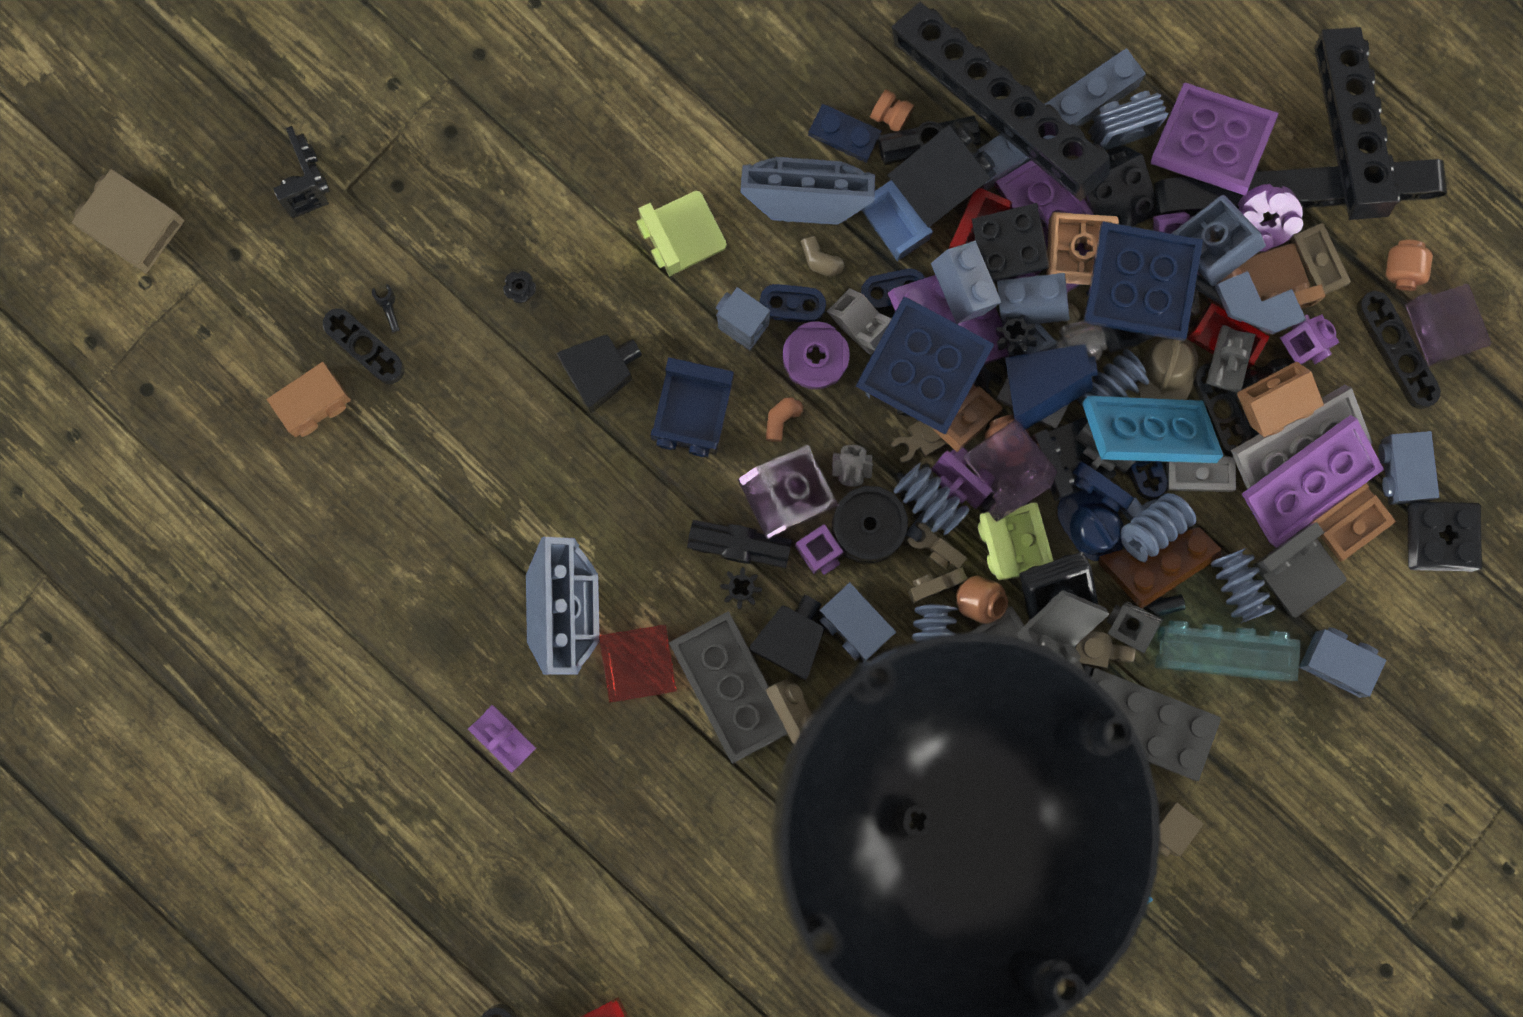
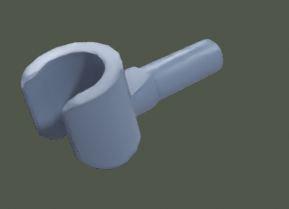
[1121,497,1160,521]

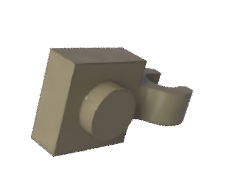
[904,522,967,569]
[1075,631,1136,669]

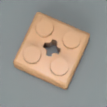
[1046,212,1119,285]

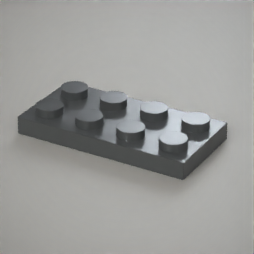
[669,611,788,763]
[1086,668,1221,781]

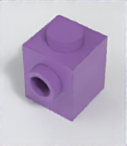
[795,524,843,575]

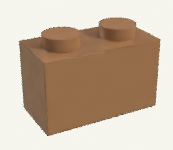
[1237,361,1324,437]
[266,362,351,437]

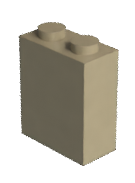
[71,169,184,274]

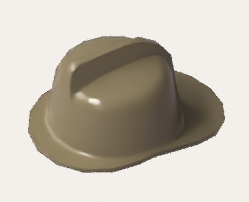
[1138,337,1198,400]

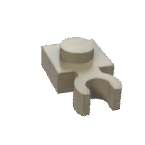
[891,421,948,464]
[908,567,968,604]

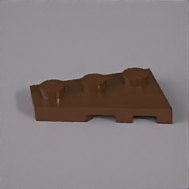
[1099,527,1222,609]

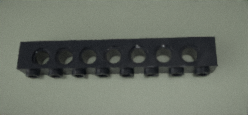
[892,2,1110,202]

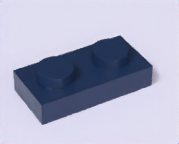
[808,103,882,163]

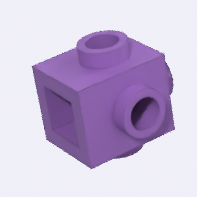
[1280,314,1339,365]

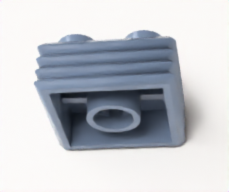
[1088,91,1169,150]
[1171,195,1266,286]

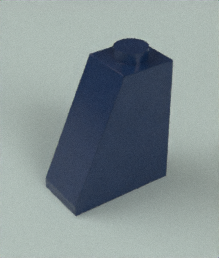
[1005,344,1098,431]

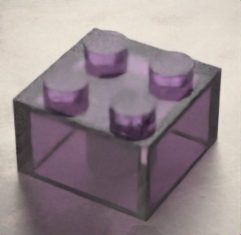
[737,445,838,540]

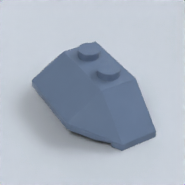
[740,157,875,225]
[526,537,600,675]

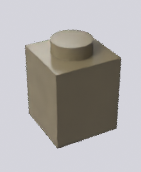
[1159,802,1204,857]

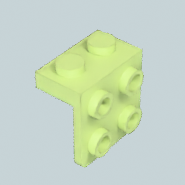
[636,191,726,276]
[978,503,1054,580]

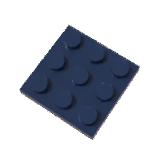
[1083,222,1203,341]
[856,296,995,435]

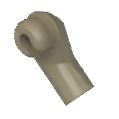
[801,236,844,277]

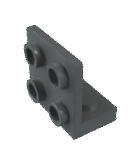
[1253,522,1347,618]
[1017,591,1109,672]

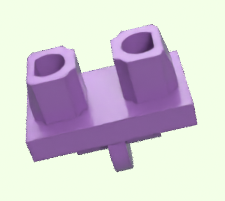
[931,448,996,509]
[468,705,536,773]

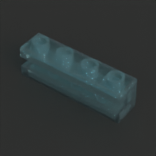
[1155,621,1301,682]

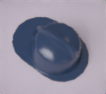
[1058,490,1124,561]

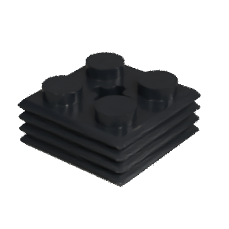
[1407,501,1482,572]
[1019,552,1098,620]

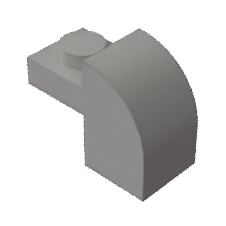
[826,288,891,354]

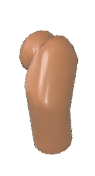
[766,397,803,442]

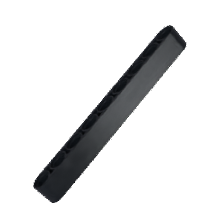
[1154,159,1448,216]

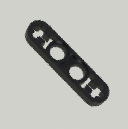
[1357,291,1441,409]

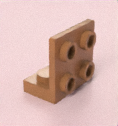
[1238,243,1326,309]

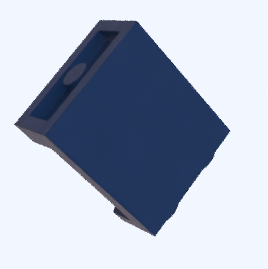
[650,357,734,458]

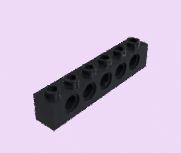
[1314,27,1400,220]

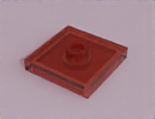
[599,624,677,703]

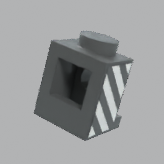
[1107,601,1163,653]

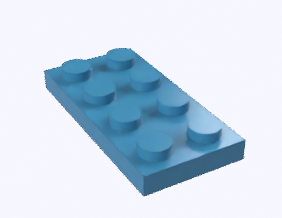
[1082,396,1223,463]

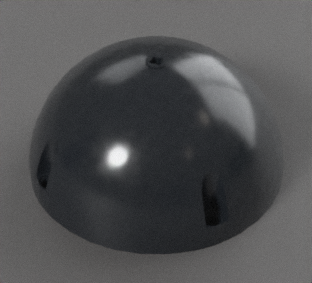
[772,633,1160,1017]

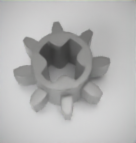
[832,445,873,486]

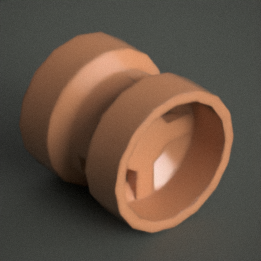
[870,89,915,132]

